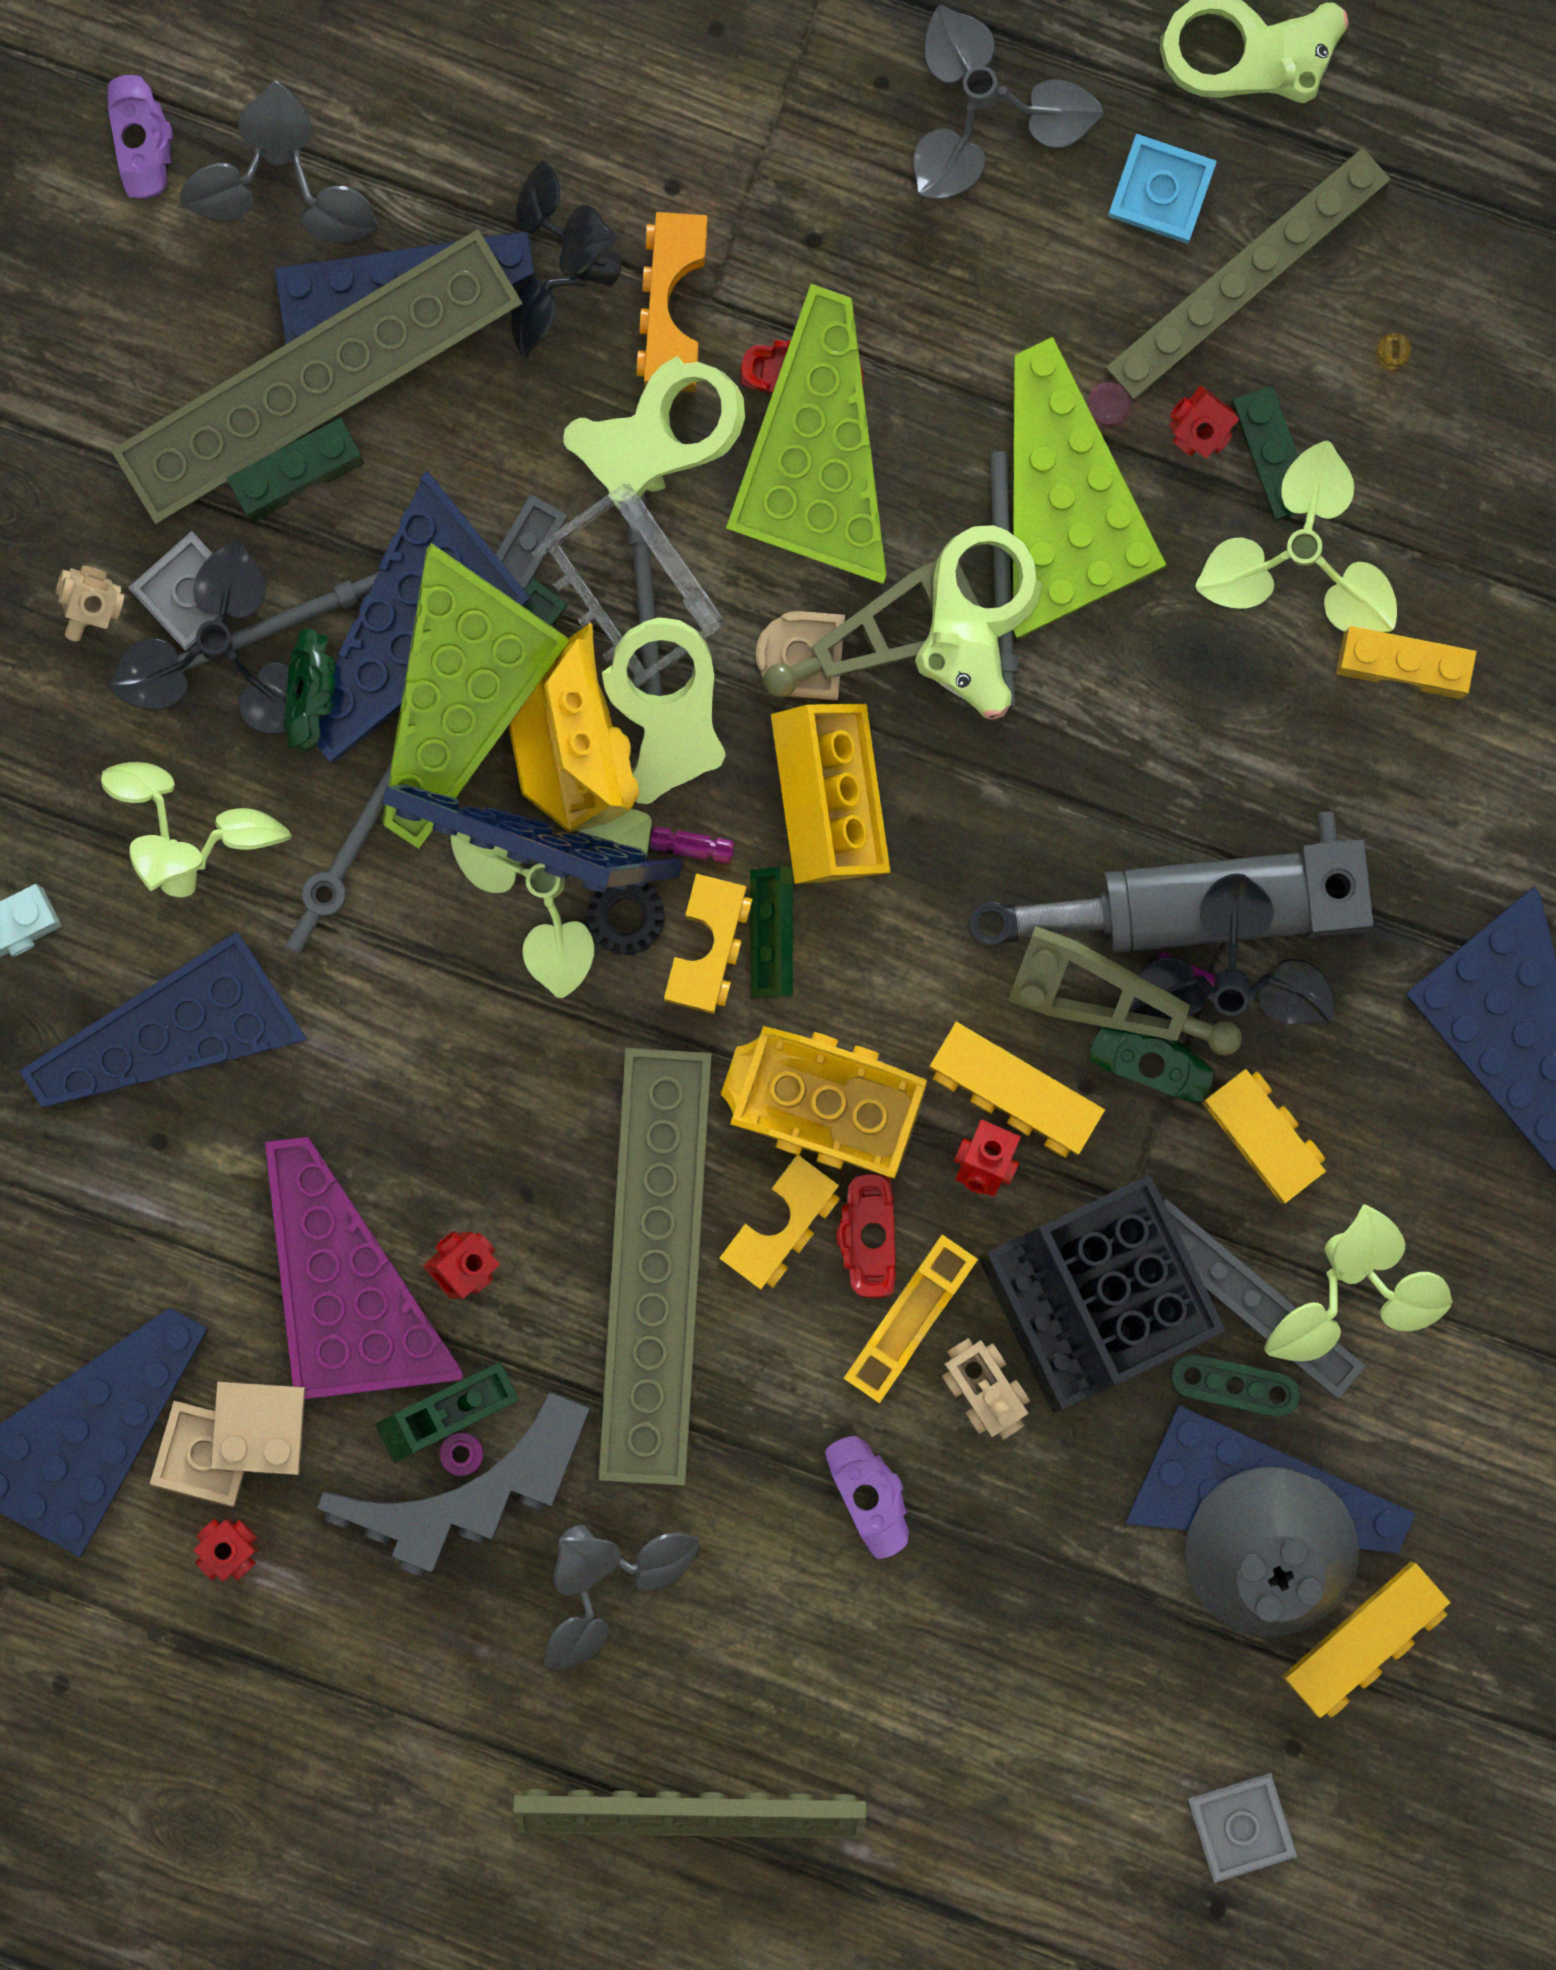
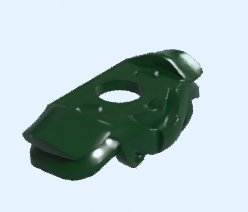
[284,629,336,752]
[1090,1027,1213,1102]

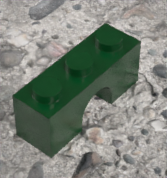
[227,417,365,523]

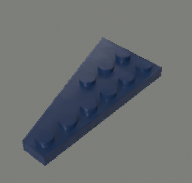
[275,232,535,344]
[19,931,308,1108]
[1124,1405,1416,1553]

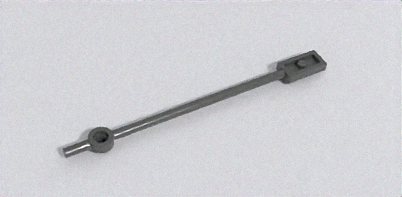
[285,494,568,954]

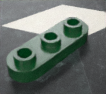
[1170,1354,1300,1417]

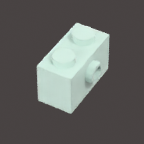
[0,884,62,957]

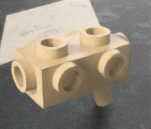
[56,566,124,641]
[942,1338,1030,1439]

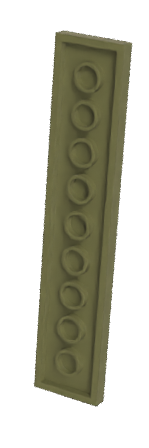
[111,229,523,524]
[598,1048,712,1486]

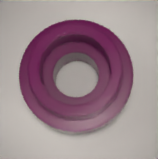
[440,1432,483,1476]

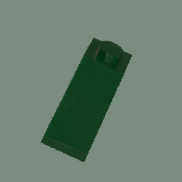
[375,1362,519,1463]

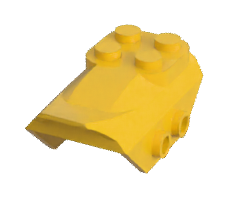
[508,623,639,832]
[720,1026,927,1179]

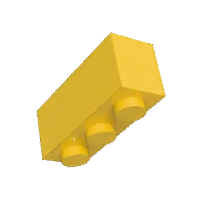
[1202,1069,1326,1204]

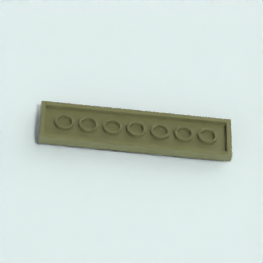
[513,1789,866,1839]

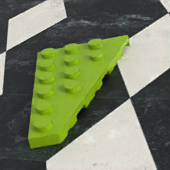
[726,284,887,584]
[1012,337,1166,640]
[382,543,569,849]

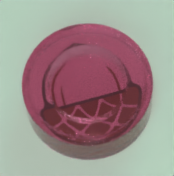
[1087,382,1131,427]

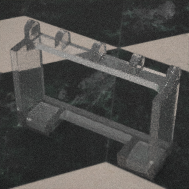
[531,484,727,688]

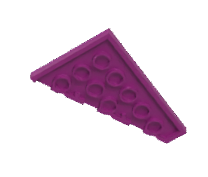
[265,1137,464,1399]

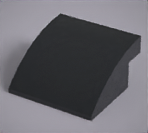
[978,1174,1226,1413]

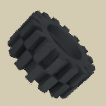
[586,883,665,956]

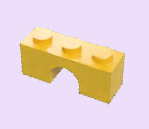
[1336,626,1477,700]
[664,874,753,1014]
[719,1155,840,1290]

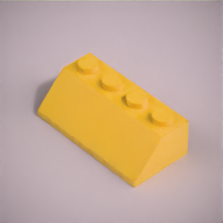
[771,704,891,884]

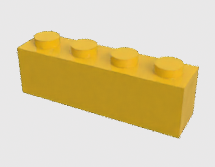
[929,1022,1105,1158]
[1282,1561,1451,1718]

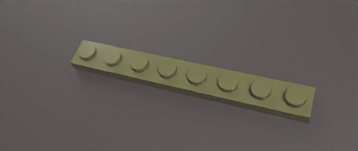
[1105,148,1391,402]

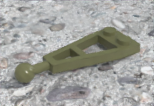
[763,559,980,698]
[1008,926,1242,1056]

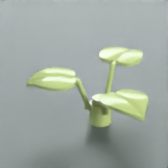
[1195,441,1397,632]
[101,762,292,897]
[451,809,652,998]
[1264,1205,1453,1361]

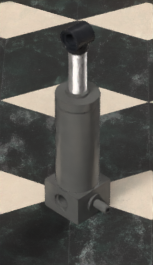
[968,812,1374,954]

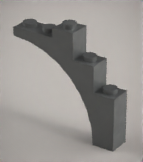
[317,1392,591,1577]

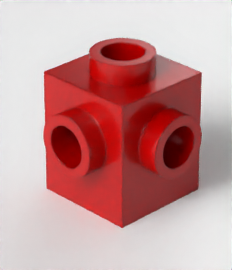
[1169,385,1239,459]
[953,1119,1021,1197]
[422,1231,500,1299]
[193,1518,260,1582]

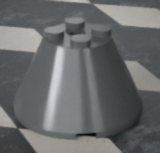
[1184,1466,1359,1637]

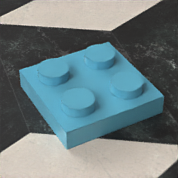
[1108,134,1217,244]

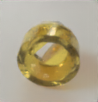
[1376,333,1411,369]

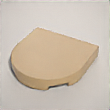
[756,611,845,702]

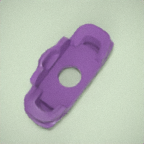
[108,75,173,199]
[825,1436,909,1559]

